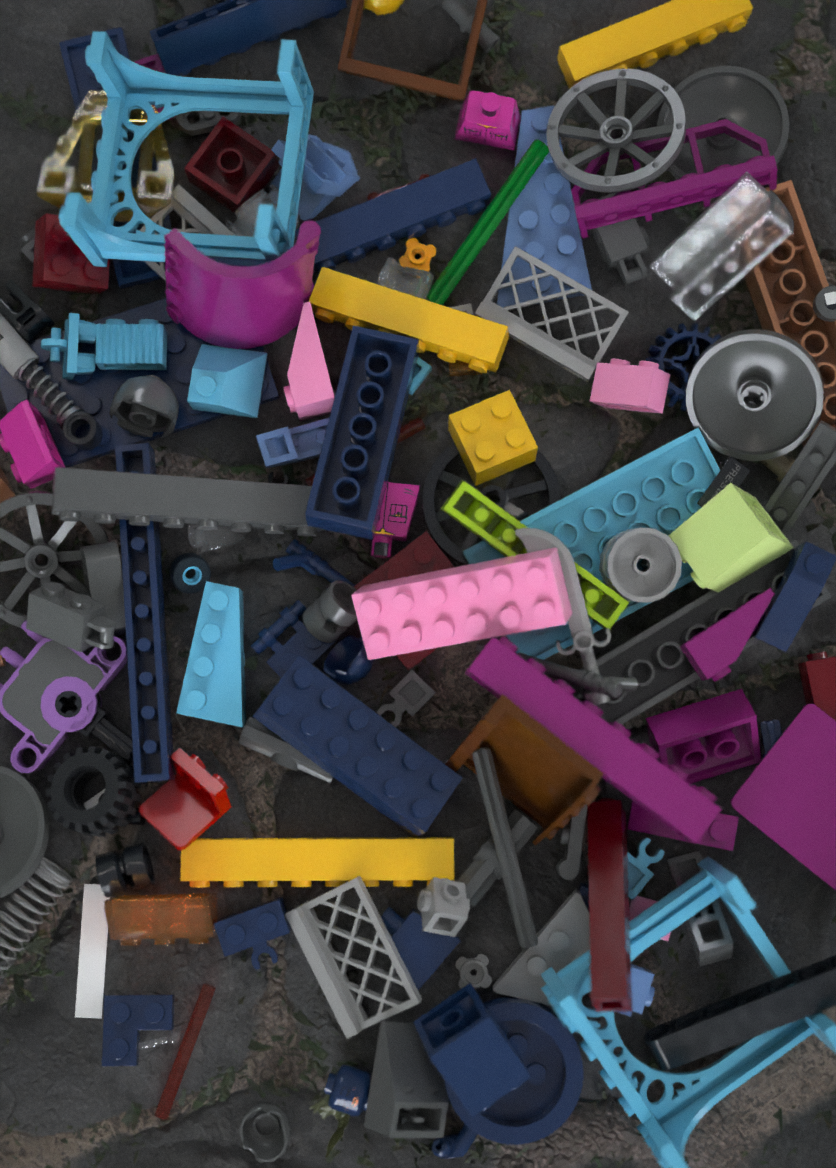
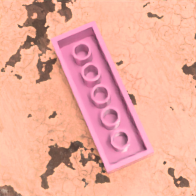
[351,547,572,660]

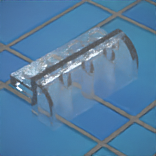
[649,172,794,321]

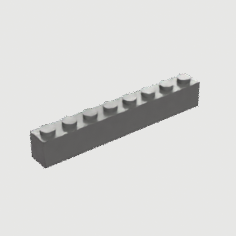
[51,467,323,537]

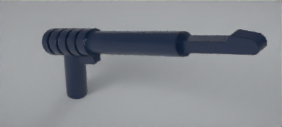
[273,539,355,587]

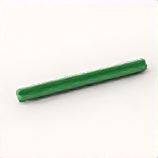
[426,139,549,305]

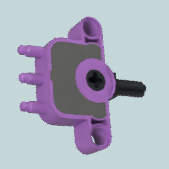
[0,620,133,773]

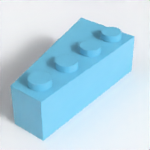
[176,581,247,728]

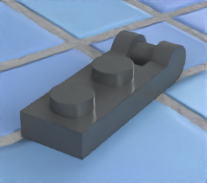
[556,805,587,880]

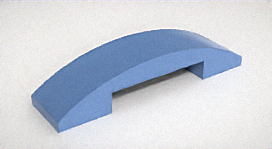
[256,417,330,468]

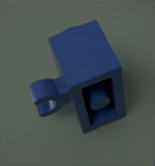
[214,896,292,970]

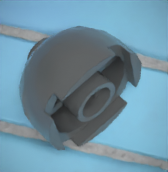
[109,375,179,437]

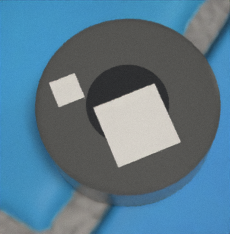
[813,286,836,322]

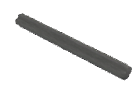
[472,747,538,948]

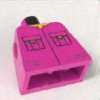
[455,91,521,150]
[371,482,419,558]

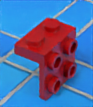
[139,748,232,850]

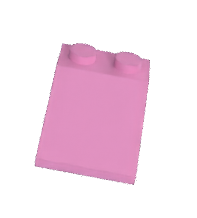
[283,301,335,421]

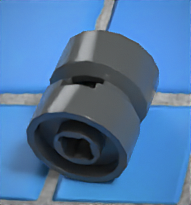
[303,581,357,643]

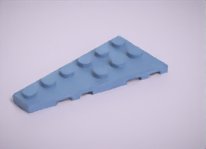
[497,105,592,308]

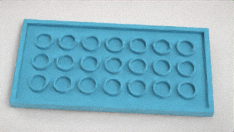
[462,427,720,660]

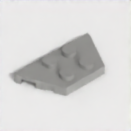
[493,889,590,1006]

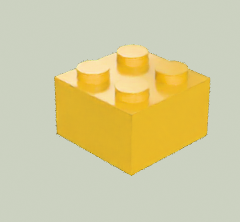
[448,390,538,486]

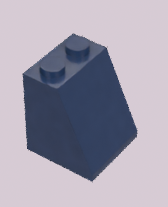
[413,982,531,1117]

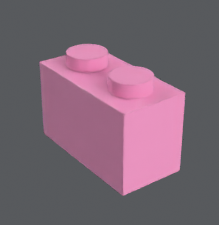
[590,358,670,414]

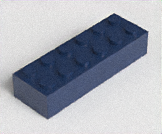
[305,326,419,540]
[252,656,462,838]

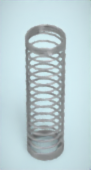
[0,857,73,979]

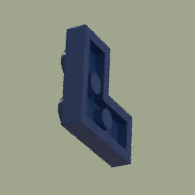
[102,995,174,1066]

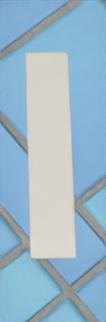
[75,884,110,1019]

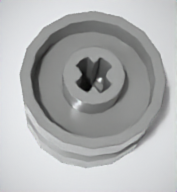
[599,528,682,603]

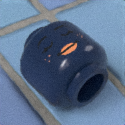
[323,1065,372,1117]

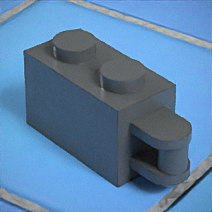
[590,192,650,285]
[26,582,116,653]

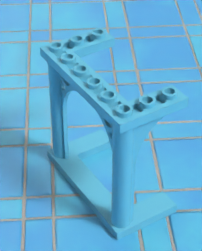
[59,31,314,267]
[540,856,836,1168]

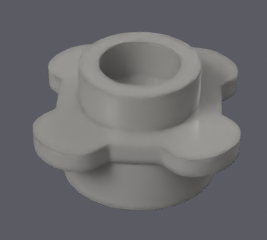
[455,954,492,989]

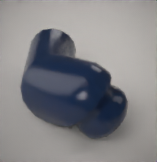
[432,1123,478,1159]

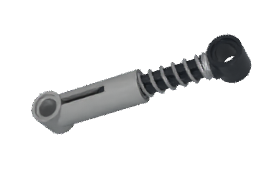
[0,313,103,451]

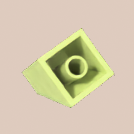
[668,483,793,593]

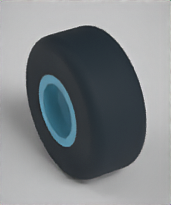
[169,553,211,594]

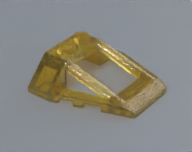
[37,90,175,222]

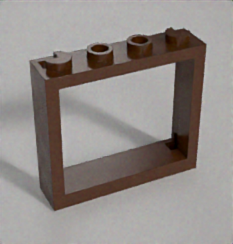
[338,0,488,102]

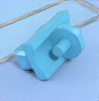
[41,313,96,380]

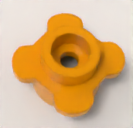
[399,238,436,275]

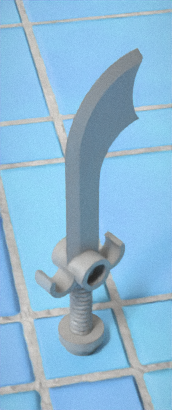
[515,528,611,705]

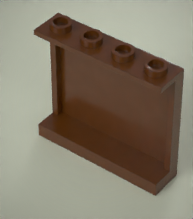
[445,694,604,845]

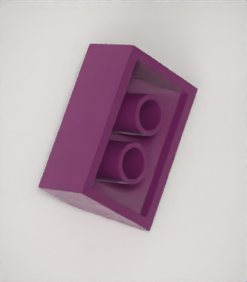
[646,689,761,784]

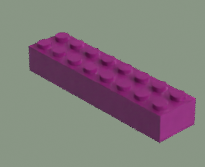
[465,636,721,844]

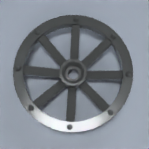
[546,69,686,193]
[0,491,110,628]

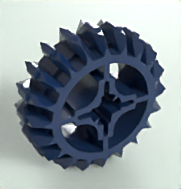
[645,323,721,412]

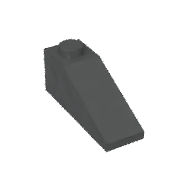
[667,851,733,967]

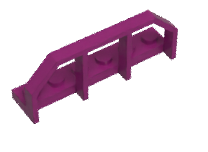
[571,119,777,238]

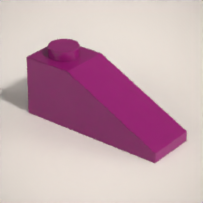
[679,588,774,682]
[627,801,739,851]

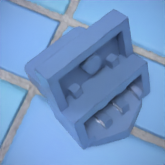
[270,134,360,221]

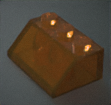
[104,893,218,946]

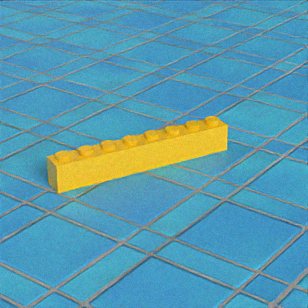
[180,837,454,888]

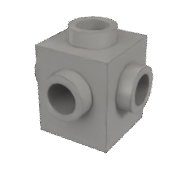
[418,877,470,937]

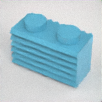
[95,319,168,370]

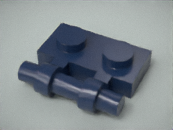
[250,600,338,678]

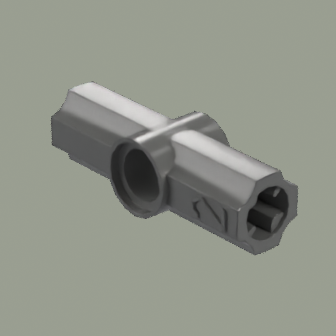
[238,717,333,783]
[456,809,538,907]

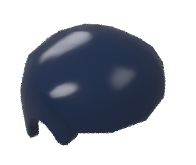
[323,635,374,685]

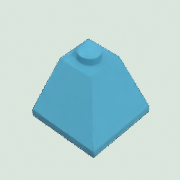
[187,344,268,418]

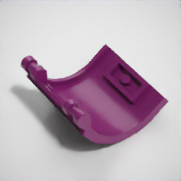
[164,221,321,349]

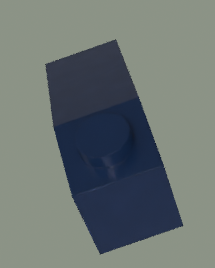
[754,541,836,652]

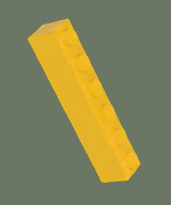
[557,0,753,88]
[309,267,509,373]

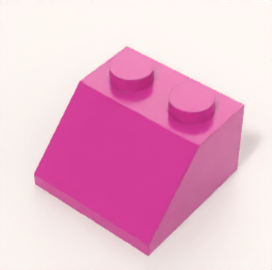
[0,399,66,489]

